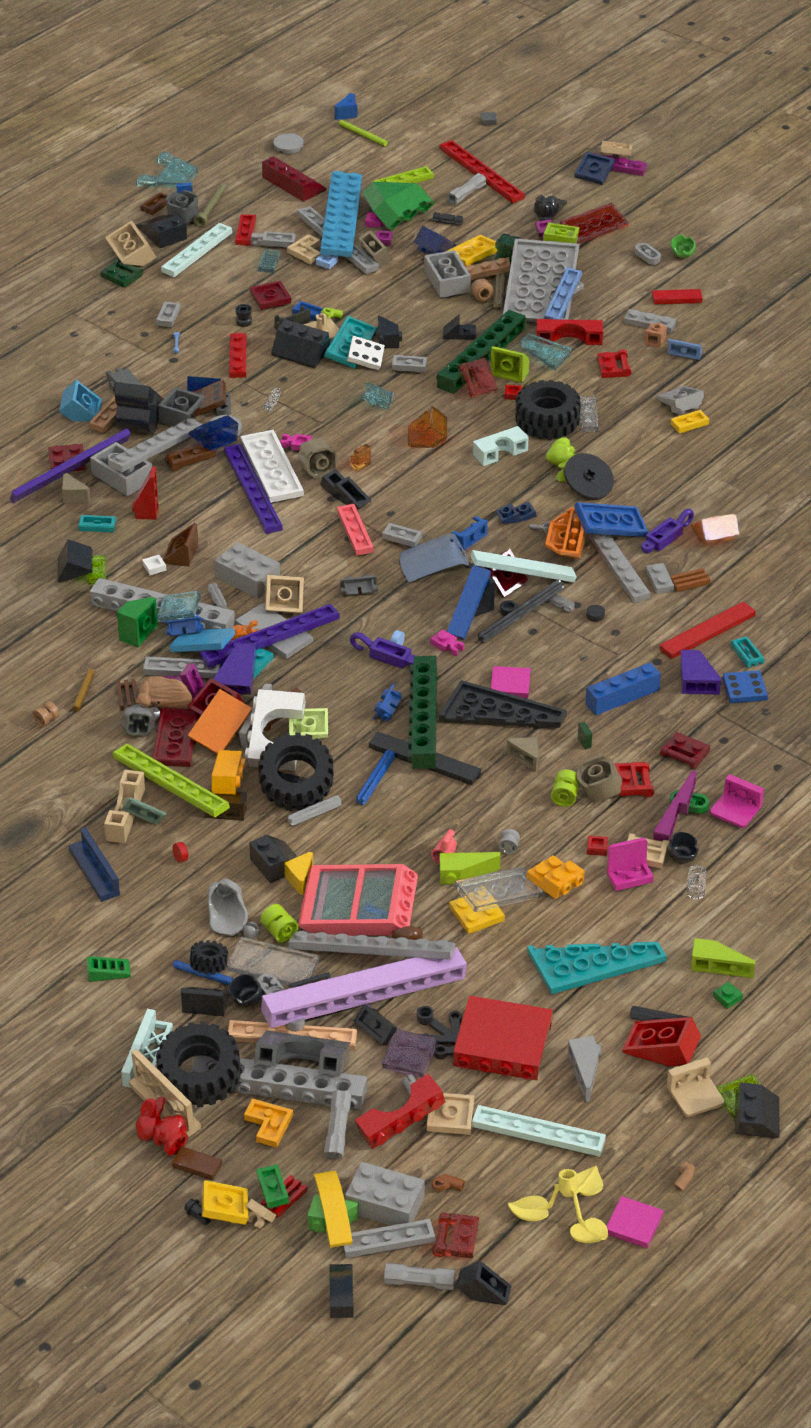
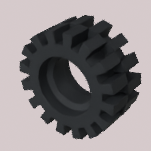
[189,940,228,974]

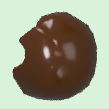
[392,926,423,940]

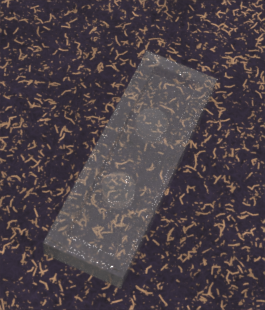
[580,396,599,432]

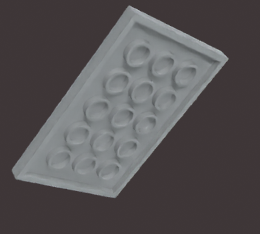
[503,239,579,323]

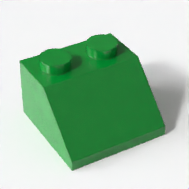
[116,597,158,647]

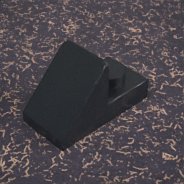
[443,314,476,340]

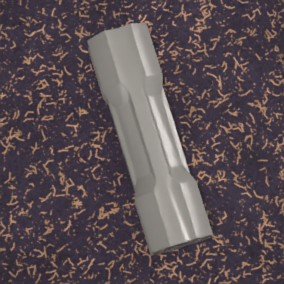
[447,173,486,205]
[324,1090,351,1159]
[384,1263,455,1290]

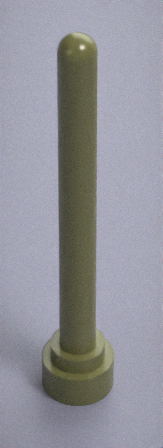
[194,183,227,227]

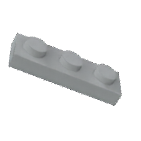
[624,309,676,333]

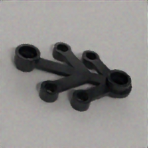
[417,1006,462,1060]

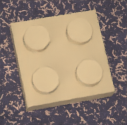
[601,141,632,158]
[427,1093,475,1135]

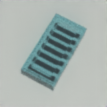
[258,249,280,273]

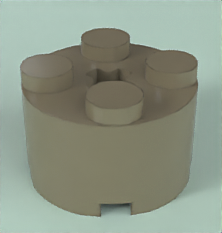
[298,438,338,479]
[577,755,622,803]

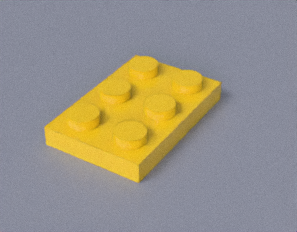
[445,235,502,267]

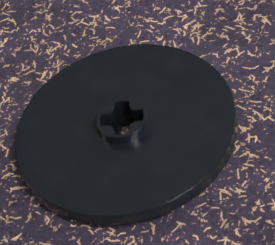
[564,453,614,499]

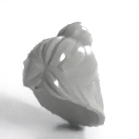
[207,879,248,936]

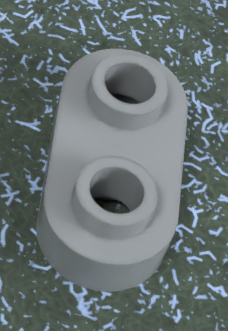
[635,243,661,265]

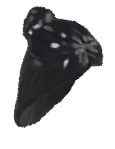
[534,195,567,221]

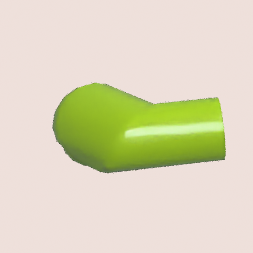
[321,307,343,319]

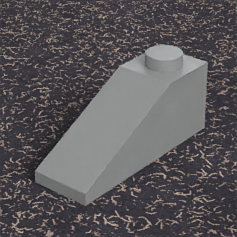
[568,1035,602,1102]

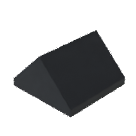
[58,539,93,583]
[181,986,229,1017]

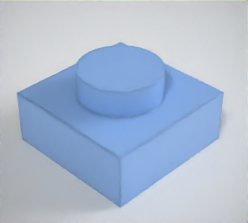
[316,254,338,269]

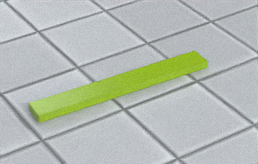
[113,744,230,818]

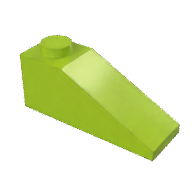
[439,852,501,885]
[691,938,755,978]

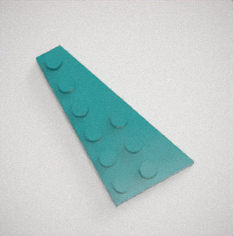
[527,942,667,995]

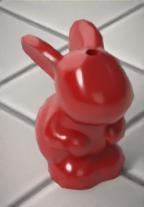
[135,1096,188,1156]

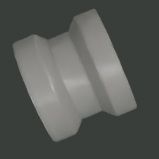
[498,829,520,854]

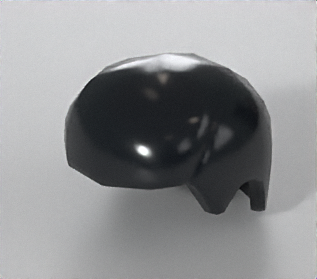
[668,832,699,863]
[228,974,262,1007]

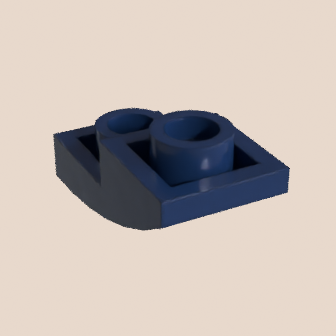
[495,501,537,524]

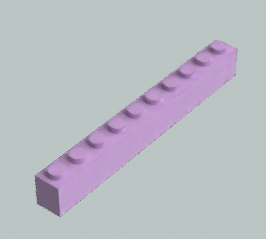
[261,947,467,1028]

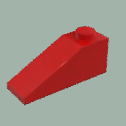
[132,467,159,520]

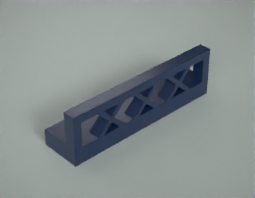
[69,827,120,902]

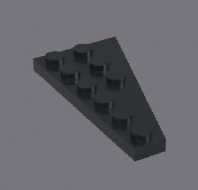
[439,680,567,728]

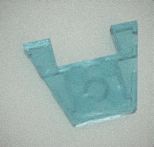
[136,151,198,188]

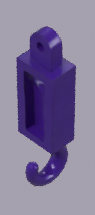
[641,509,694,553]
[350,632,415,669]

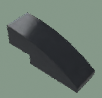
[320,469,371,510]
[329,1264,354,1318]

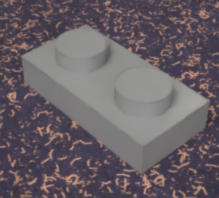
[156,302,181,327]
[392,355,427,373]
[382,523,422,547]
[646,563,674,594]

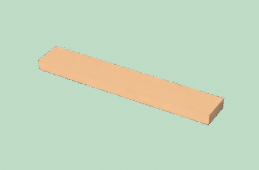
[228,1020,357,1050]

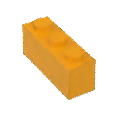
[212,750,246,795]

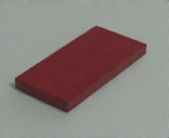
[152,708,199,767]

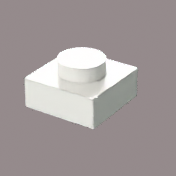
[142,555,166,575]

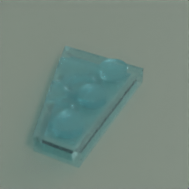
[520,333,572,370]

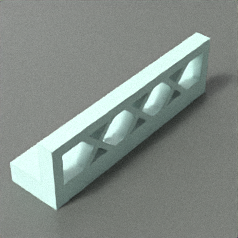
[121,1009,173,1088]

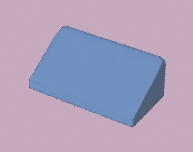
[667,339,702,360]

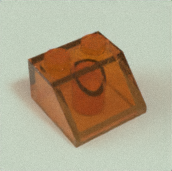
[408,406,447,448]
[691,513,739,545]

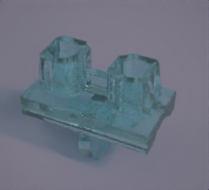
[362,382,394,410]

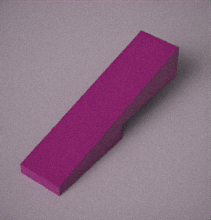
[653,771,697,842]

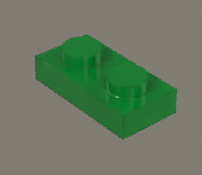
[256,1164,289,1209]

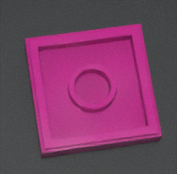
[491,666,531,698]
[607,1196,664,1249]

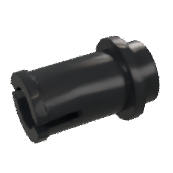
[184,1199,211,1226]

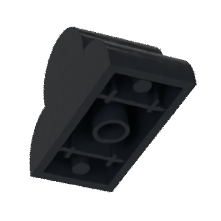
[115,382,164,434]

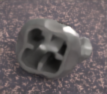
[121,704,160,736]

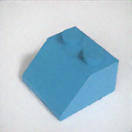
[59,380,102,421]

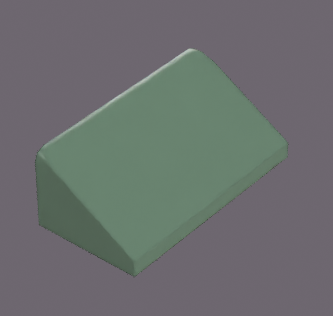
[122,797,166,825]

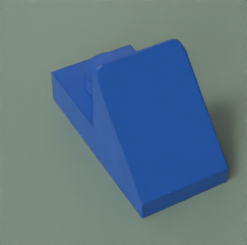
[334,93,358,120]

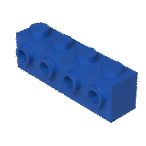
[585,663,661,715]

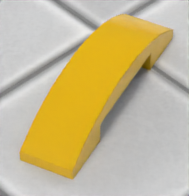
[314,1171,353,1248]

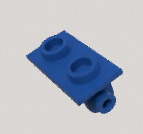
[163,614,205,636]
[373,684,402,721]

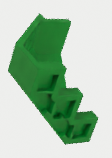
[362,181,436,230]

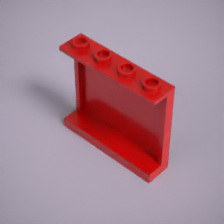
[453,995,553,1081]

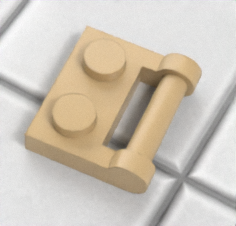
[627,833,669,869]

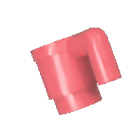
[431,829,457,864]

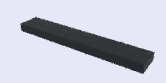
[369,732,481,785]

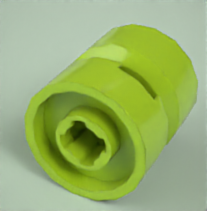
[551,769,580,807]
[260,904,298,943]

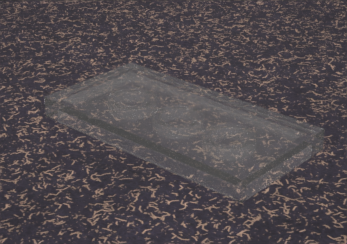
[454,866,544,912]
[227,937,320,986]

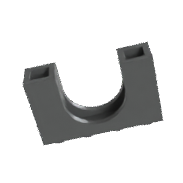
[254,1030,351,1076]

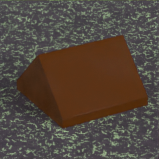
[163,523,198,567]

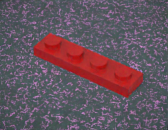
[229,333,247,378]

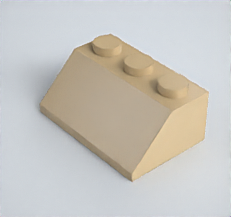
[105,220,156,266]

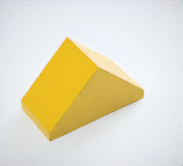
[284,852,313,895]

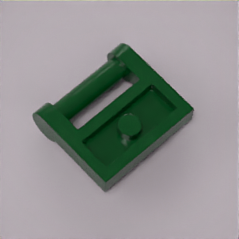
[100,257,144,288]

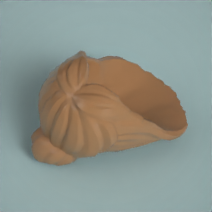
[136,676,192,709]

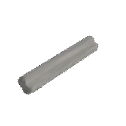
[287,795,341,826]

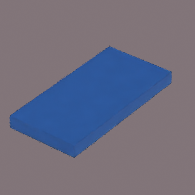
[574,502,649,537]

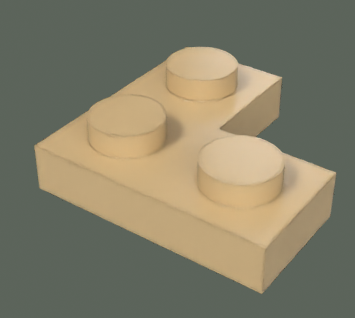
[287,234,321,265]

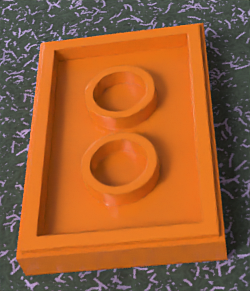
[188,689,252,755]

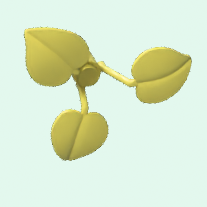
[508,1166,608,1243]

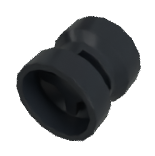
[235,304,252,327]

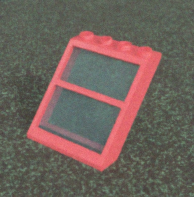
[298,864,418,936]

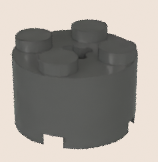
[166,190,198,225]

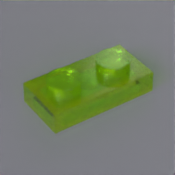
[87,555,106,585]

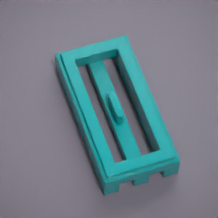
[78,515,117,533]
[730,636,765,668]

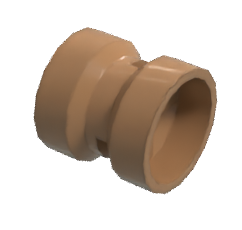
[32,701,60,727]

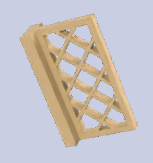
[129,1049,201,1137]

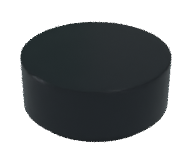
[500,600,518,616]
[586,605,605,622]

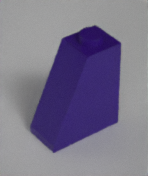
[213,643,257,695]
[680,650,721,695]

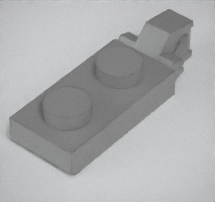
[251,231,296,248]

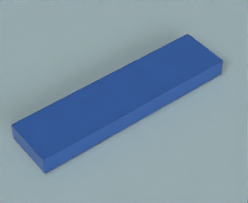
[447,565,491,640]

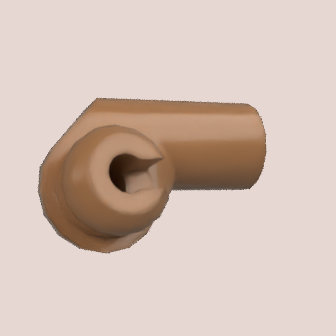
[674,1162,695,1191]

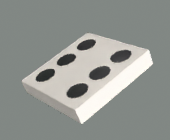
[347,336,385,371]

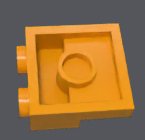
[526,855,585,899]

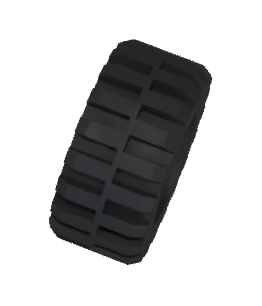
[515,380,581,440]
[258,732,334,811]
[156,1022,241,1108]

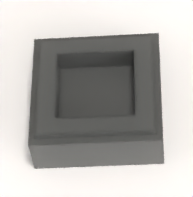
[480,112,497,125]

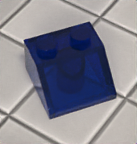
[414,225,457,255]
[189,415,239,451]

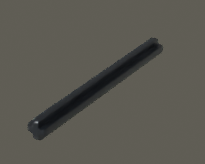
[478,580,564,643]

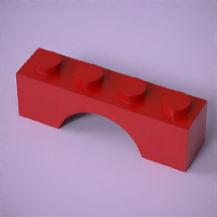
[536,319,603,345]
[355,1074,446,1149]

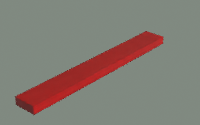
[440,140,525,203]

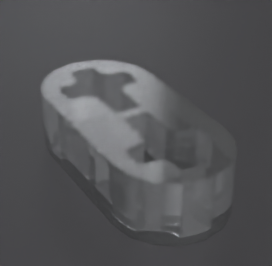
[687,865,707,900]

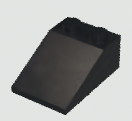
[136,215,187,249]

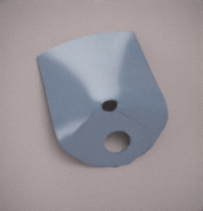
[400,533,469,582]

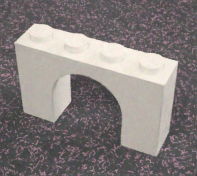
[245,689,306,771]

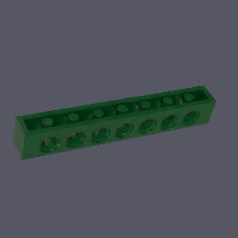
[436,310,526,394]
[408,656,437,769]

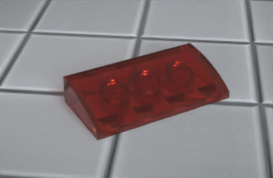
[560,203,629,244]

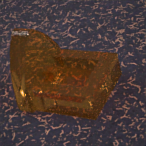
[350,444,371,471]

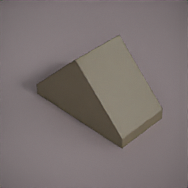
[62,473,91,504]
[507,737,539,772]

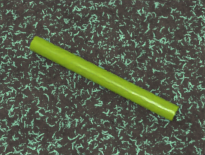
[339,120,388,146]

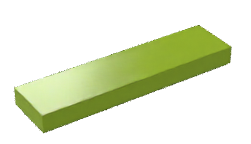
[372,166,434,183]

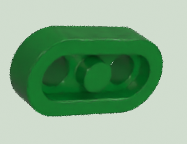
[669,790,709,814]

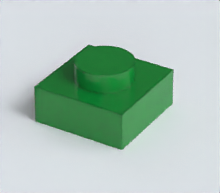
[713,982,743,1009]

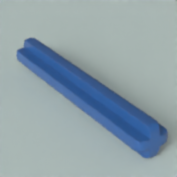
[356,750,395,805]

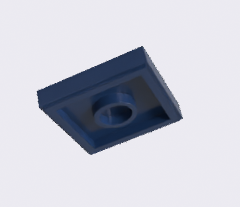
[574,152,615,185]

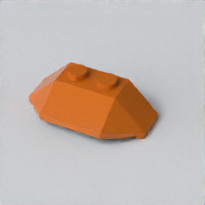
[545,507,586,559]

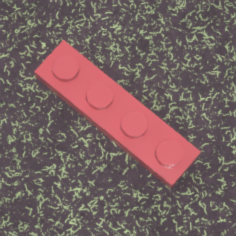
[337,504,374,556]

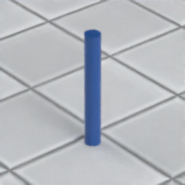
[173,960,233,985]

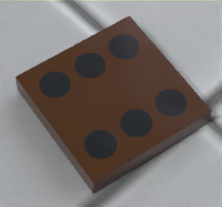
[193,380,226,416]

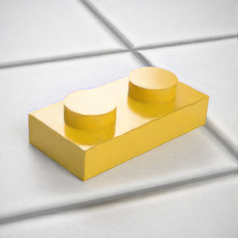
[671,410,709,433]

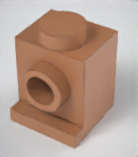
[644,323,667,348]

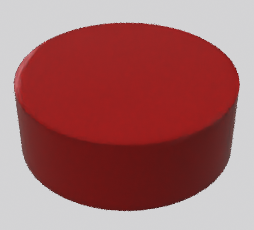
[172,842,189,863]

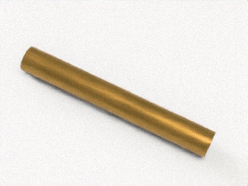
[72,669,95,712]

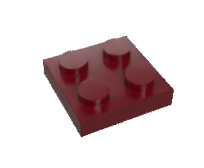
[250,281,291,310]
[48,444,86,471]

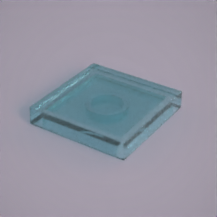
[157,591,201,622]

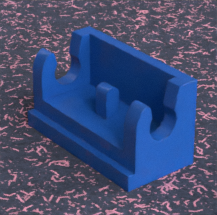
[450,516,488,550]

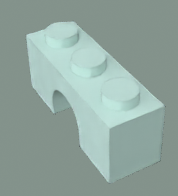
[473,426,529,466]

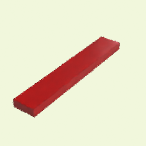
[659,601,756,659]

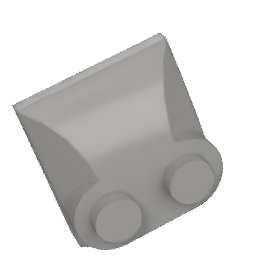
[656,386,704,415]

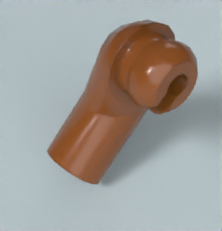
[432,1174,465,1192]

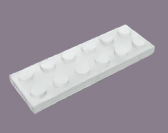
[240,430,304,502]

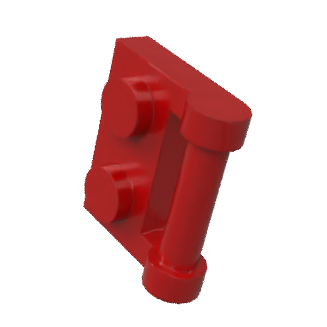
[597,349,632,378]
[614,762,655,797]

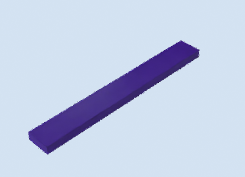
[10,429,131,504]
[224,444,283,534]
[200,604,340,668]

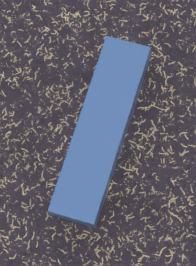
[544,267,582,319]

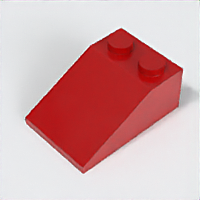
[622,1017,701,1066]

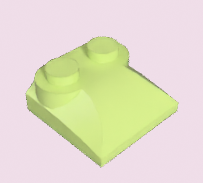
[289,708,328,739]

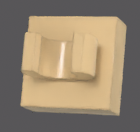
[247,1199,276,1229]

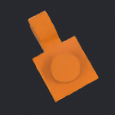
[230,620,261,641]

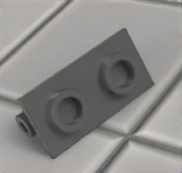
[340,575,378,596]

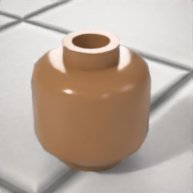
[471,279,494,302]

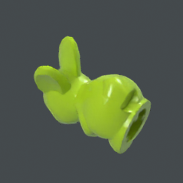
[545,437,576,482]

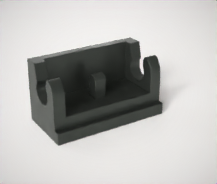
[274,306,310,330]

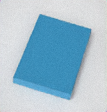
[170,628,235,652]

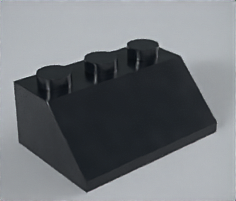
[271,319,330,368]

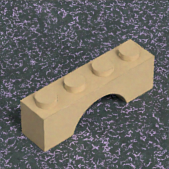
[104,770,145,844]

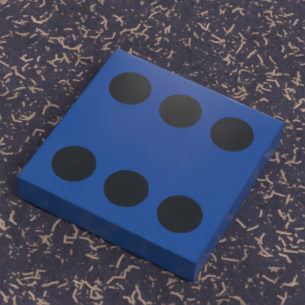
[722,670,768,703]

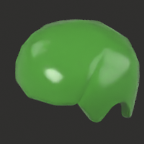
[671,234,696,258]

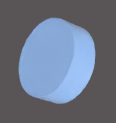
[391,630,405,645]

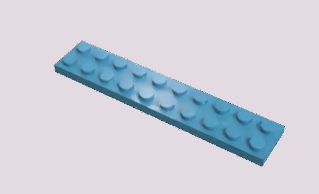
[320,171,362,257]

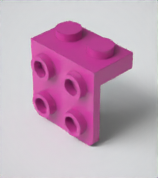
[710,774,764,828]
[607,837,654,891]

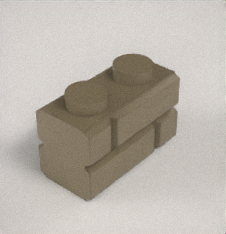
[358,230,392,268]

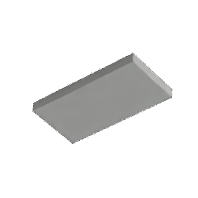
[235,603,313,659]

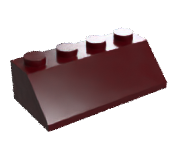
[262,156,326,202]

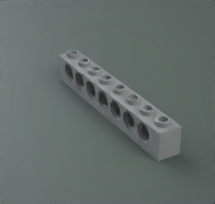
[90,578,235,630]
[191,1055,367,1111]

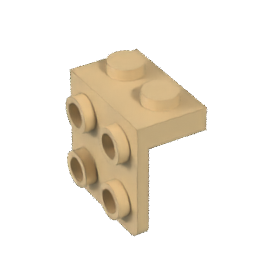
[667,1058,724,1117]

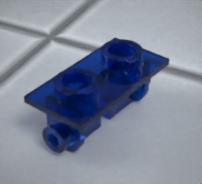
[187,376,221,392]

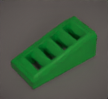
[87,957,131,982]

